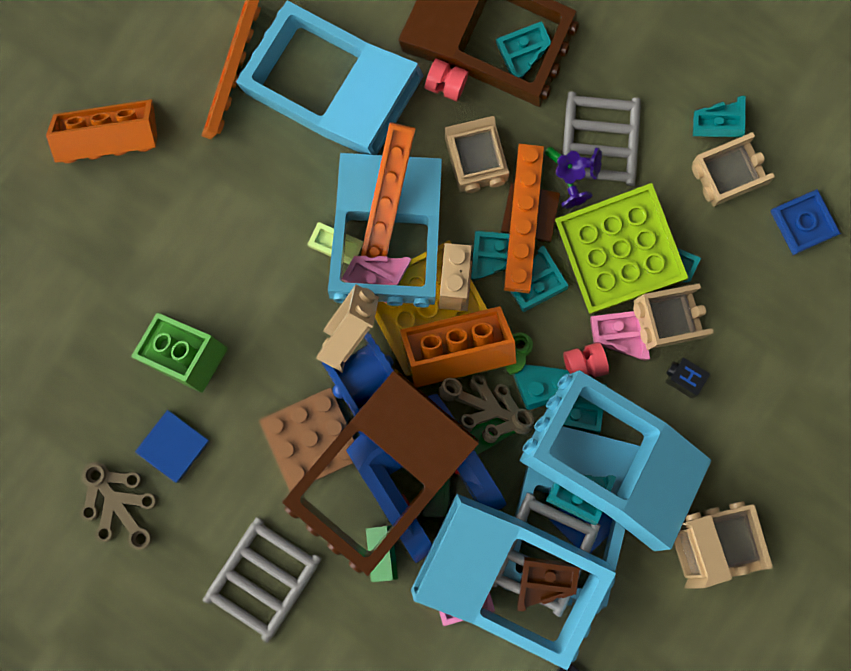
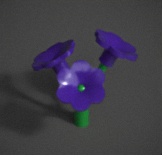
[545,147,602,209]

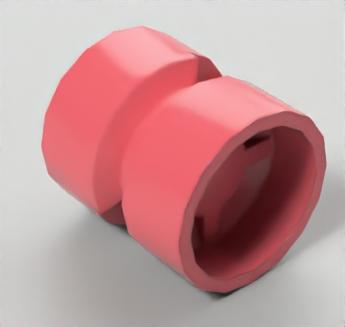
[424,58,469,102]
[563,342,609,378]

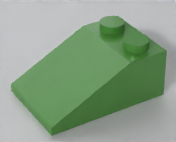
[131,313,228,393]

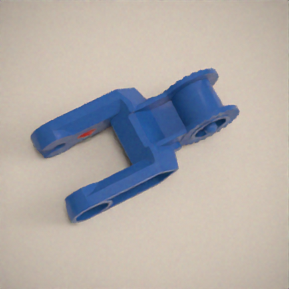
[321,331,507,564]

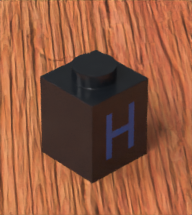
[665,357,710,399]

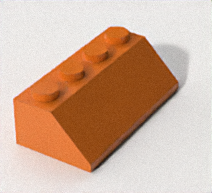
[46,99,158,163]
[400,306,516,387]

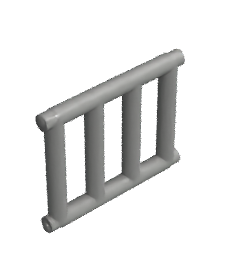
[561,92,641,186]
[492,493,601,617]
[203,517,322,643]

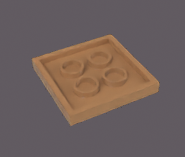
[259,388,354,492]

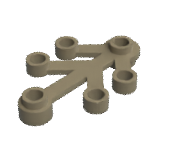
[439,374,534,443]
[81,462,157,550]

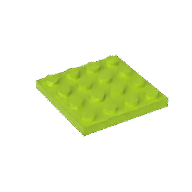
[555,183,688,315]

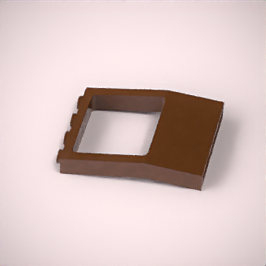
[398,0,579,108]
[281,369,479,576]

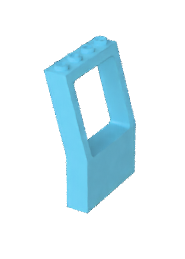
[236,0,423,155]
[328,153,442,308]
[519,370,711,552]
[503,426,640,610]
[411,494,616,670]

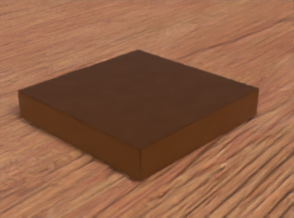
[501,183,560,243]

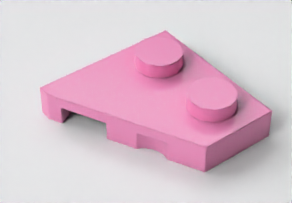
[590,311,650,361]

